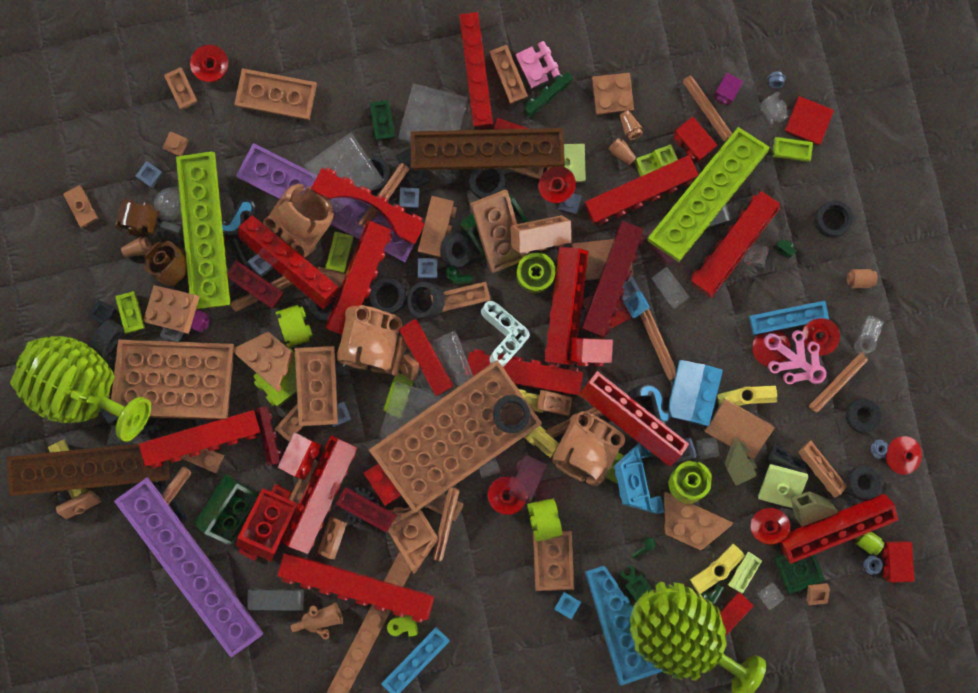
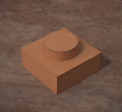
[162,131,189,156]
[400,354,419,381]
[806,583,830,605]

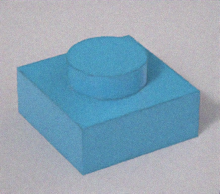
[623,291,650,318]
[554,592,581,619]

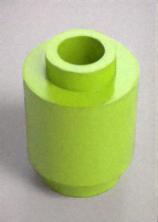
[854,531,885,555]

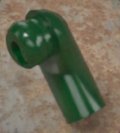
[446,266,472,285]
[701,583,724,604]

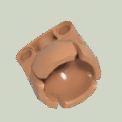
[263,184,334,258]
[337,305,402,373]
[552,411,625,486]

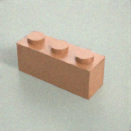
[418,196,457,259]
[510,215,571,254]

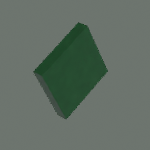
[774,554,826,595]

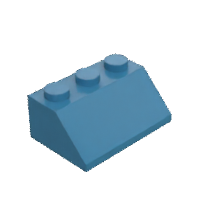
[667,360,723,426]

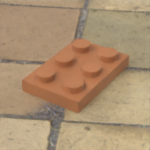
[143,285,200,334]

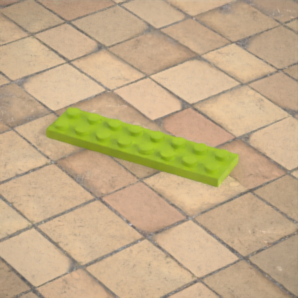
[648,127,770,262]
[176,151,230,309]

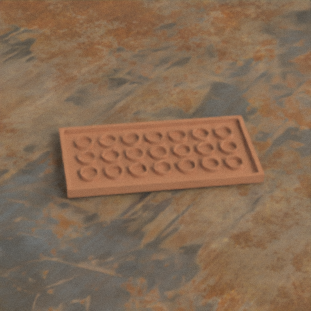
[369,360,542,513]

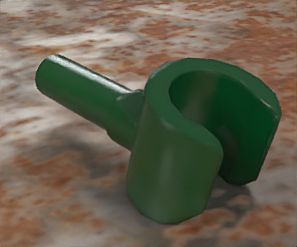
[631,537,655,559]

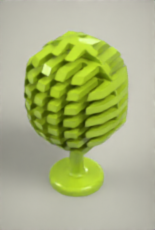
[10,336,151,442]
[630,582,766,693]

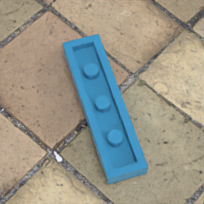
[749,301,829,335]
[381,627,450,693]

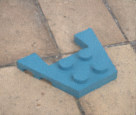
[615,443,664,514]

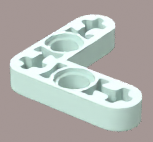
[481,301,530,367]

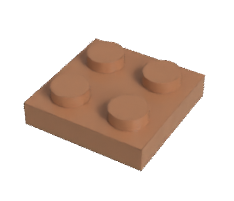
[592,73,634,115]

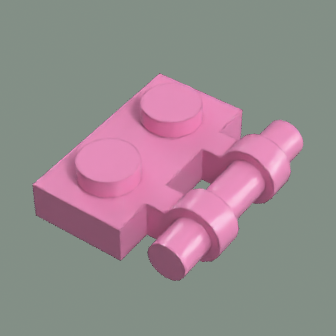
[515,41,560,90]

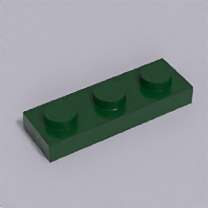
[524,72,573,118]

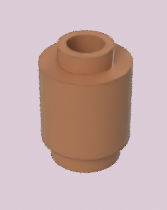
[847,269,878,288]

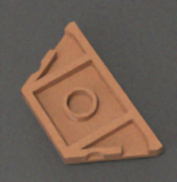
[233,332,295,392]
[663,491,733,550]
[388,506,438,573]

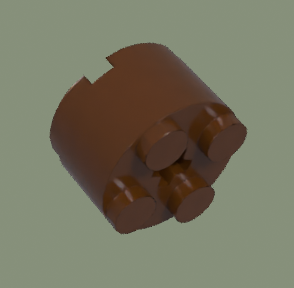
[115,199,158,237]
[144,241,187,287]

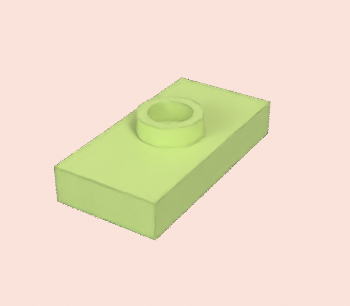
[728,552,762,594]

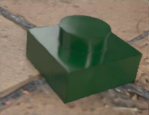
[773,239,797,259]

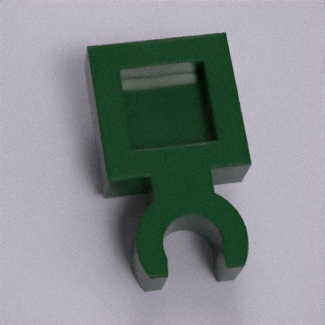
[620,565,652,602]

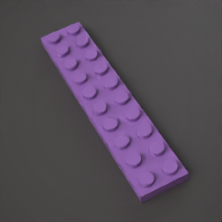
[236,143,416,263]
[114,477,263,657]

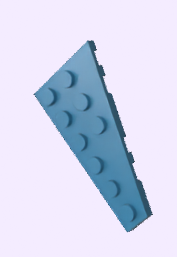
[585,566,662,686]

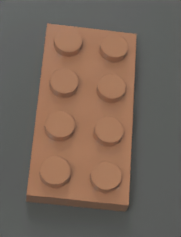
[234,68,317,121]
[470,189,526,273]
[295,346,338,426]

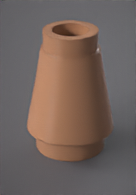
[620,111,643,140]
[608,137,636,165]
[121,237,151,258]

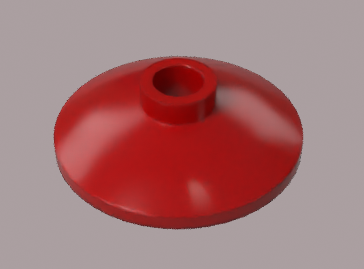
[190,45,228,82]
[539,167,576,203]
[802,318,840,356]
[752,330,791,367]
[886,436,922,475]
[488,477,526,515]
[751,508,790,545]

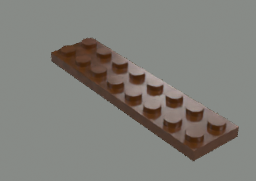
[411,128,565,170]
[6,444,171,496]

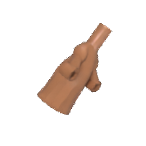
[291,603,343,639]

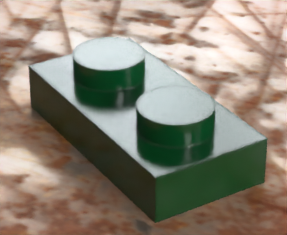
[370,100,395,141]

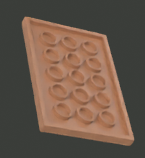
[109,340,235,420]

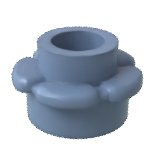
[767,71,786,88]
[871,440,889,459]
[863,555,883,575]

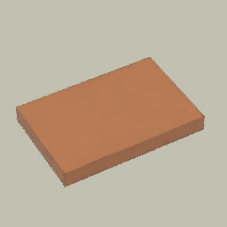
[572,239,633,281]
[704,398,775,459]
[533,531,574,591]

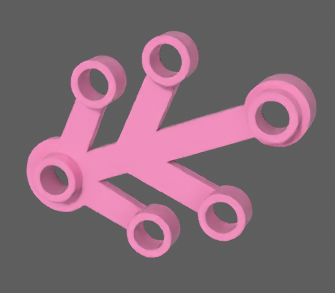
[764,330,826,384]

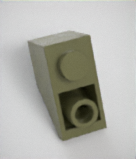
[725,437,757,486]
[791,491,838,526]

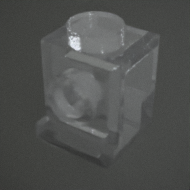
[759,91,788,125]

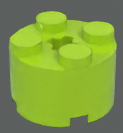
[516,253,555,294]
[276,305,312,348]
[668,461,712,504]
[527,498,562,542]

